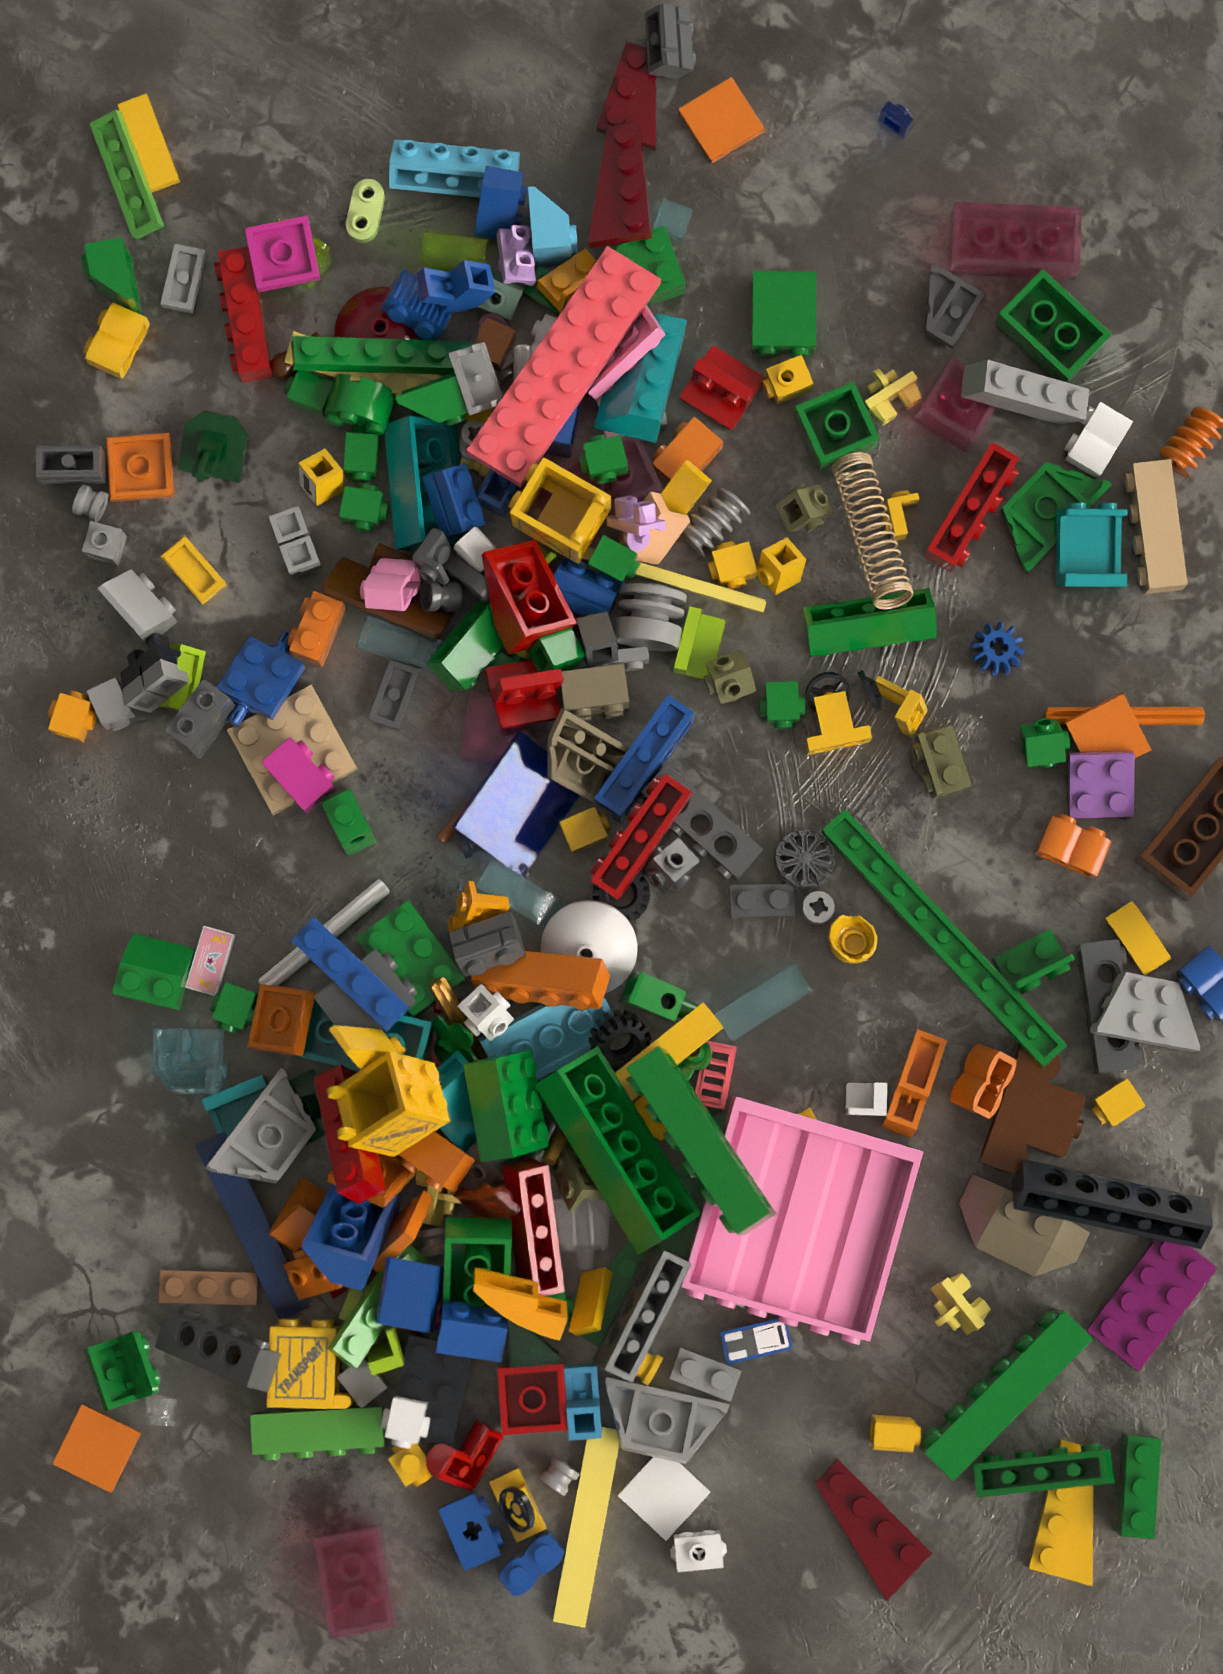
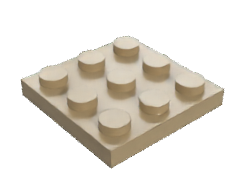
[227,684,358,815]

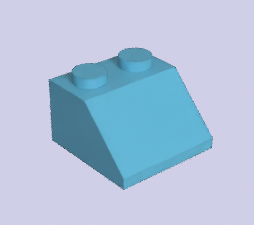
[528,186,578,267]

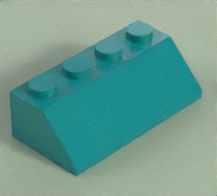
[594,313,687,443]
[384,416,467,551]

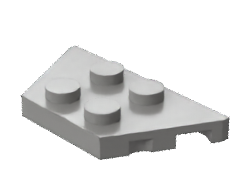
[1090,972,1200,1052]
[206,1068,316,1184]
[605,1377,730,1464]

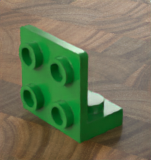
[992,929,1075,995]

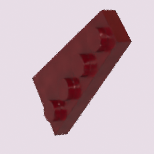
[588,121,652,249]
[815,1459,932,1601]

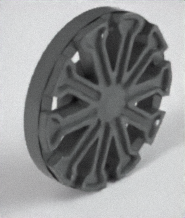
[774,829,835,889]

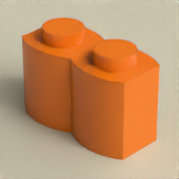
[1034,814,1112,879]
[950,1043,1017,1119]

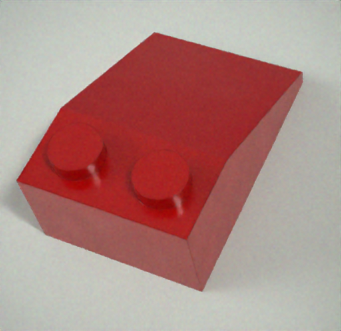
[481,539,577,654]

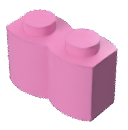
[360,558,422,611]

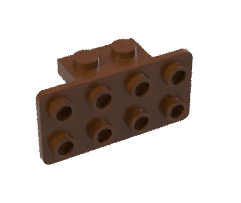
[321,543,456,639]

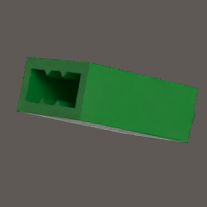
[751,271,817,358]

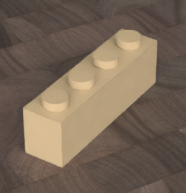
[1124,459,1188,594]

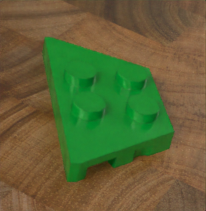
[1001,462,1112,574]

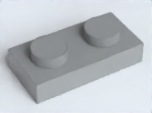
[160,244,207,314]
[669,1347,742,1402]

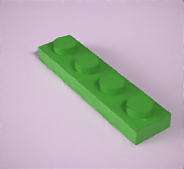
[90,110,164,239]
[327,1245,428,1368]

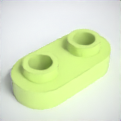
[346,179,385,243]

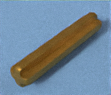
[429,977,486,1058]

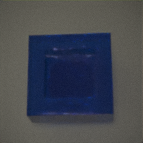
[878,101,914,139]

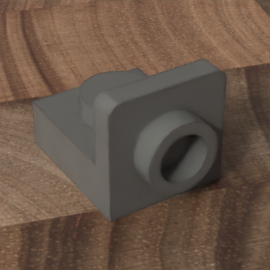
[412,528,452,585]

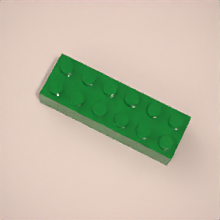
[534,1046,701,1254]
[626,1046,777,1236]
[919,1308,1093,1481]

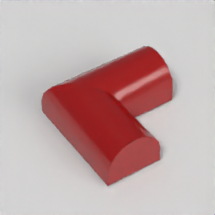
[426,1419,504,1492]

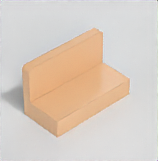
[617,491,690,565]

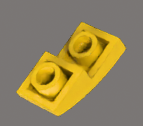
[1105,901,1171,976]

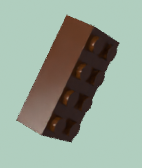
[1135,757,1223,901]

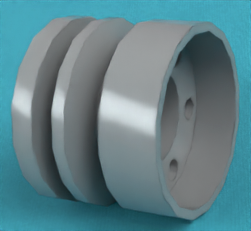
[614,583,687,652]

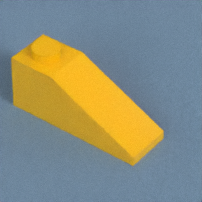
[329,1025,406,1070]

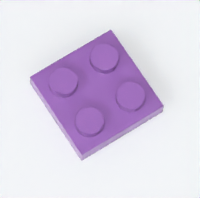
[1068,751,1135,818]

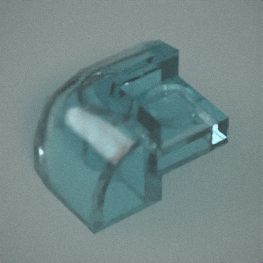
[153,1029,229,1094]

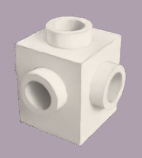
[458,984,514,1042]

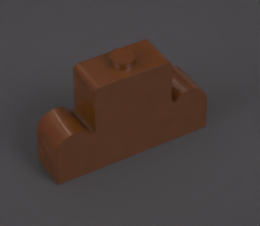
[977,1045,1086,1173]

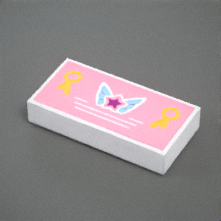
[185,926,236,996]

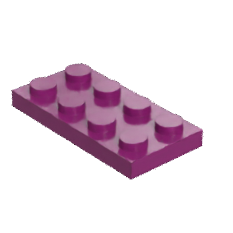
[1085,1239,1217,1372]

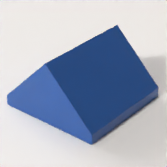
[375,1257,444,1332]

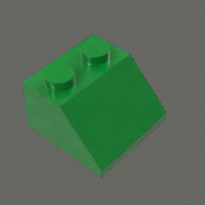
[81,237,142,315]
[395,372,469,426]
[112,933,196,1011]

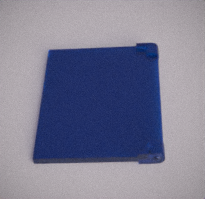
[452,731,579,878]

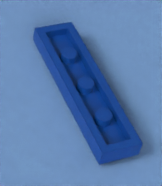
[291,917,410,1032]

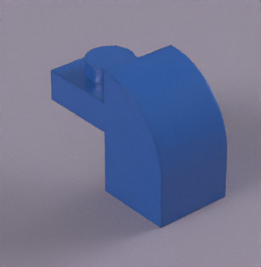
[417,260,496,313]

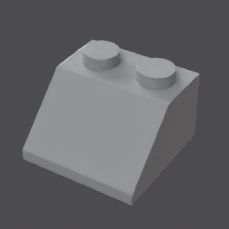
[97,569,177,646]

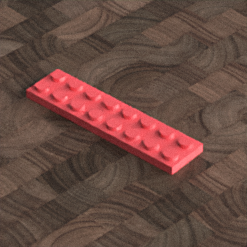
[466,246,661,488]

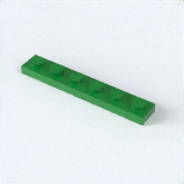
[291,336,474,375]

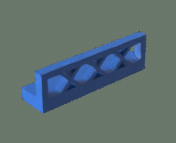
[594,695,694,824]

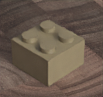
[561,664,629,722]

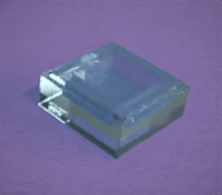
[652,199,693,242]

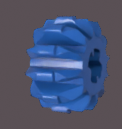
[970,621,1025,677]

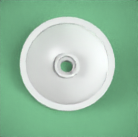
[541,900,638,993]

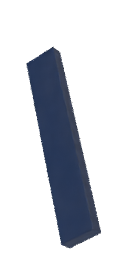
[195,1131,309,1319]

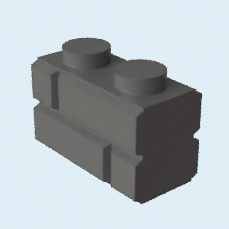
[644,4,696,79]
[36,445,106,485]
[449,911,526,977]

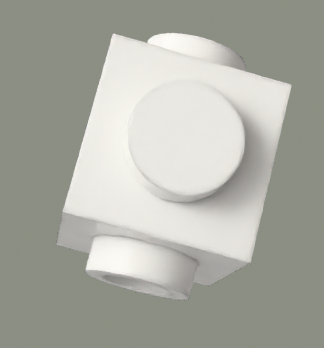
[381,1396,431,1448]

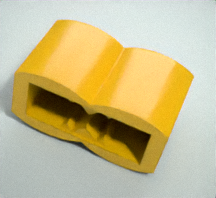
[83,302,150,379]
[869,1414,921,1453]

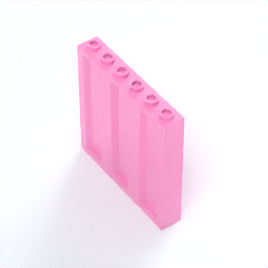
[680,1096,924,1345]

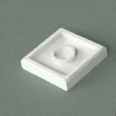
[618,1457,710,1541]

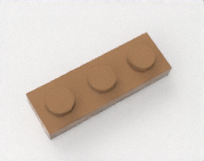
[159,1270,259,1306]

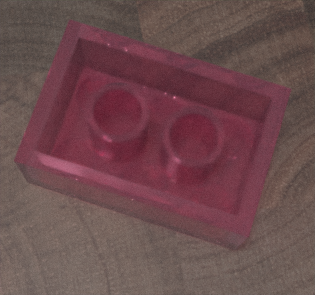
[313,1523,398,1639]

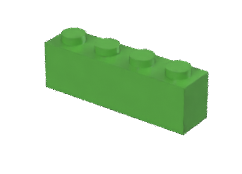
[250,1405,386,1460]

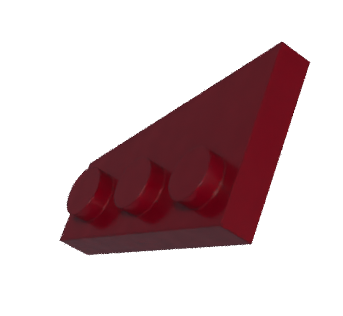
[596,41,656,151]

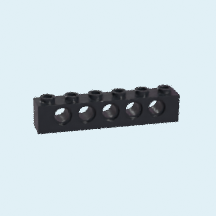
[1012,1159,1213,1249]

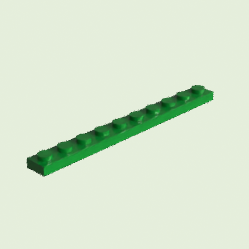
[821,809,1067,1069]

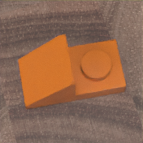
[268,1178,327,1252]

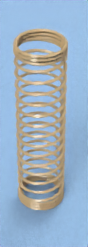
[832,452,913,609]

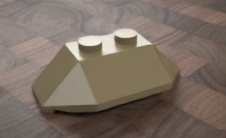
[548,709,629,803]
[958,1174,1090,1277]

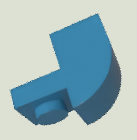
[564,1363,602,1440]

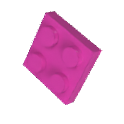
[245,216,321,292]

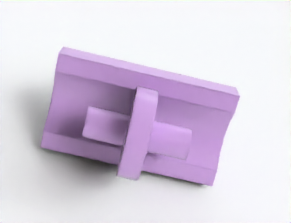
[496,225,536,286]
[606,496,666,552]

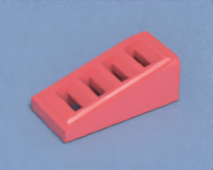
[695,1041,737,1110]

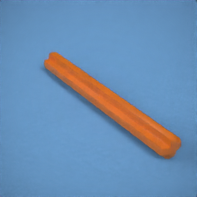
[1045,707,1205,725]

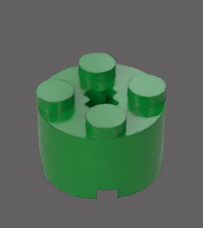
[324,374,396,435]

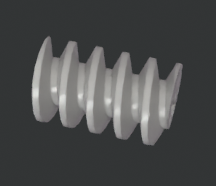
[682,488,750,558]

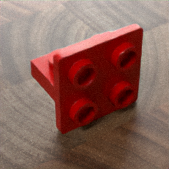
[680,346,765,430]
[484,660,564,729]

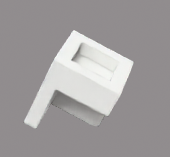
[845,1083,887,1117]

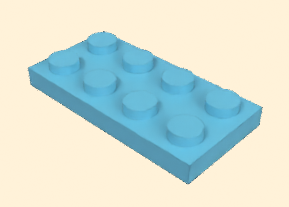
[478,998,623,1080]

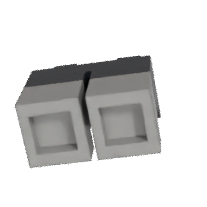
[269,506,322,579]
[120,634,189,713]

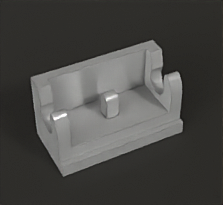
[449,342,503,415]

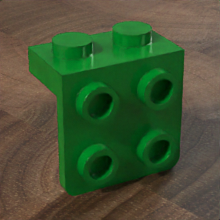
[84,1330,160,1412]

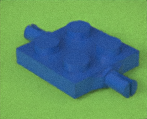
[216,630,305,727]

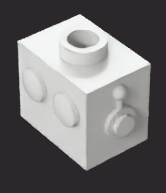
[670,1530,727,1572]

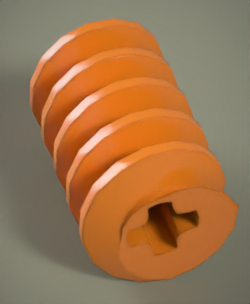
[1160,407,1223,478]

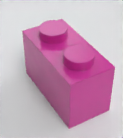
[261,737,336,814]

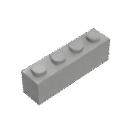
[961,360,1089,425]

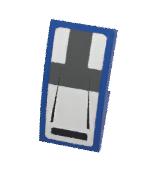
[720,1318,793,1365]

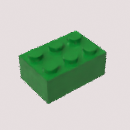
[995,269,1112,383]
[356,900,467,1018]
[463,1050,549,1162]
[443,1217,512,1325]

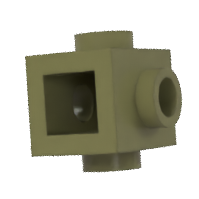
[775,484,833,533]
[704,650,757,704]

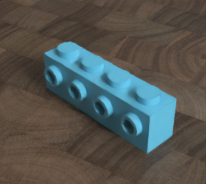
[389,140,520,197]

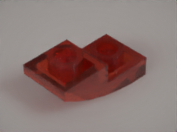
[453,1183,521,1218]

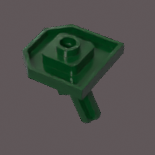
[178,410,249,483]

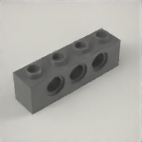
[641,764,763,881]
[1076,939,1142,1074]
[593,1244,692,1382]
[155,1308,281,1392]

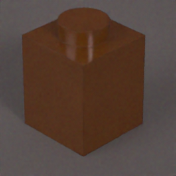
[473,317,517,372]

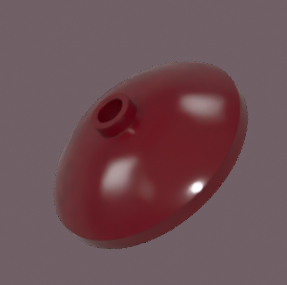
[334,287,429,340]

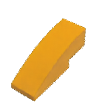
[473,1267,567,1341]

